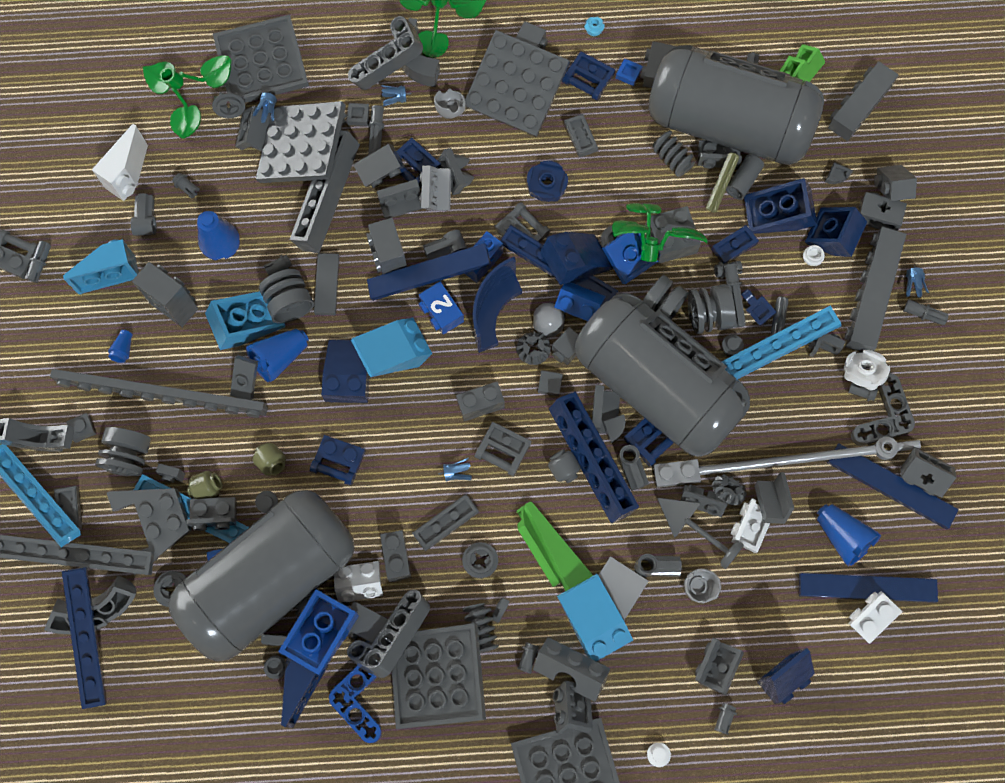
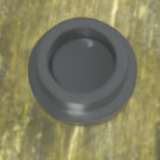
[722,335,744,356]
[255,491,278,513]
[264,656,287,679]

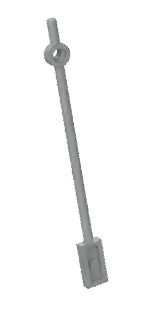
[653,437,921,488]

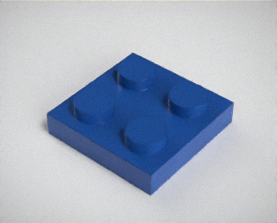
[602,233,659,284]

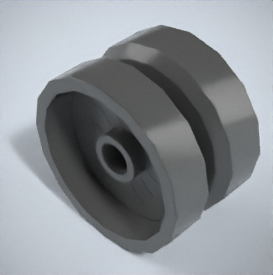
[643,275,689,320]

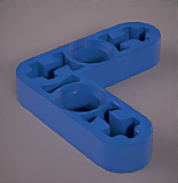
[329,666,382,743]

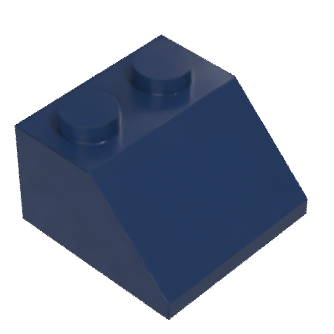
[805,207,867,257]

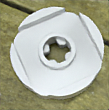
[844,350,890,390]

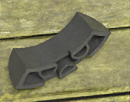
[44,575,136,634]

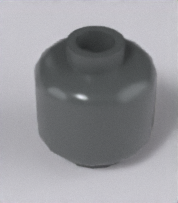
[548,449,581,483]

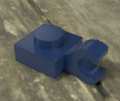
[741,289,777,326]

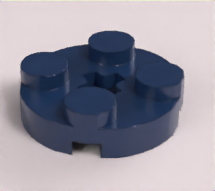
[527,161,568,202]

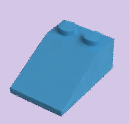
[63,239,139,295]
[205,292,285,350]
[351,318,432,377]
[557,574,633,661]

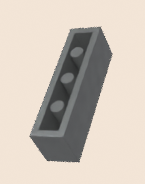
[828,61,899,141]

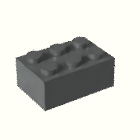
[132,262,198,327]

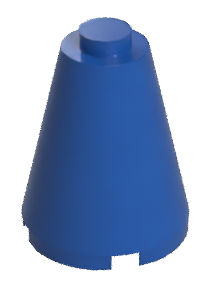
[197,211,240,260]
[246,329,308,382]
[817,504,881,566]

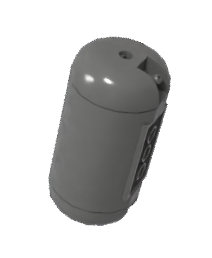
[648,45,824,165]
[575,293,750,457]
[168,490,355,661]

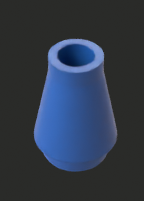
[108,330,133,363]

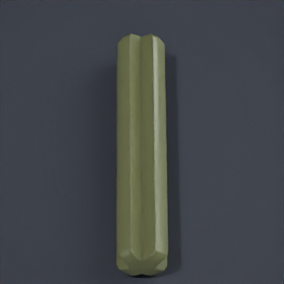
[706,152,739,213]

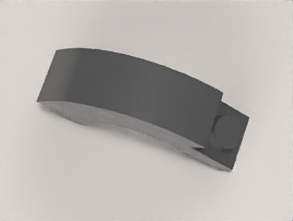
[401,18,440,87]
[0,418,74,452]

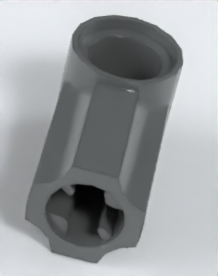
[131,193,157,236]
[423,230,468,260]
[618,445,649,491]
[634,554,682,578]

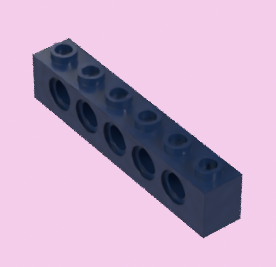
[549,392,639,524]

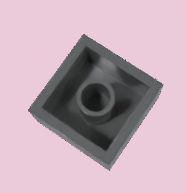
[645,206,701,264]
[366,218,407,274]

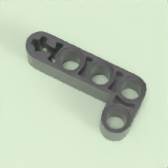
[348,16,423,90]
[347,590,430,678]

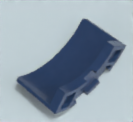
[473,257,522,353]

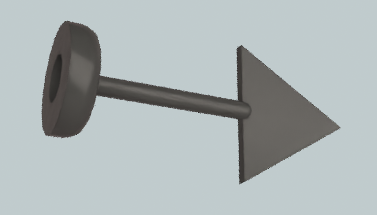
[657,498,744,570]

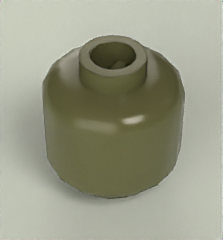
[253,443,286,476]
[187,471,222,499]

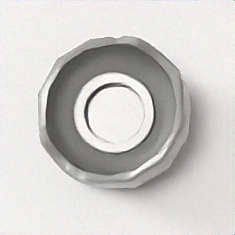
[434,89,466,119]
[533,303,565,337]
[684,568,721,603]

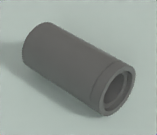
[726,154,764,200]

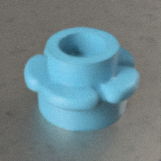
[585,17,604,36]

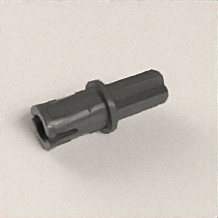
[24,241,51,283]
[903,299,949,325]

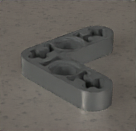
[851,373,915,446]

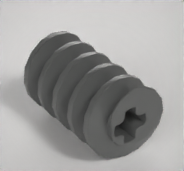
[652,130,695,177]
[462,603,499,653]

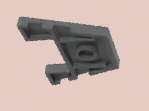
[107,488,192,575]

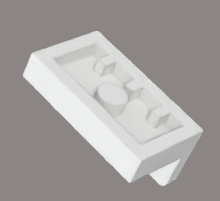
[849,591,902,644]

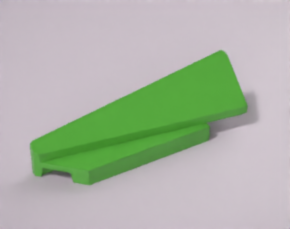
[780,44,825,82]
[517,502,593,591]

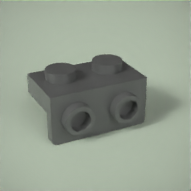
[695,637,744,695]

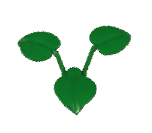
[399,0,487,58]
[143,56,232,139]
[612,203,708,262]

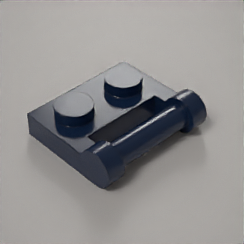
[562,51,615,101]
[397,138,441,188]
[624,418,674,467]
[310,435,366,486]

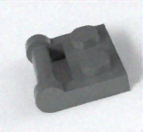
[495,202,551,242]
[0,229,38,279]
[474,422,532,477]

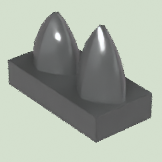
[438,148,474,195]

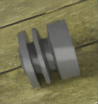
[259,269,314,324]
[688,284,735,334]
[95,427,151,476]

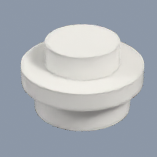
[803,245,825,266]
[647,743,671,767]

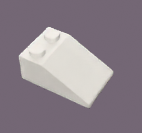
[92,124,148,201]

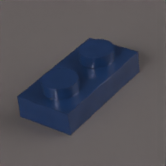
[711,225,759,264]

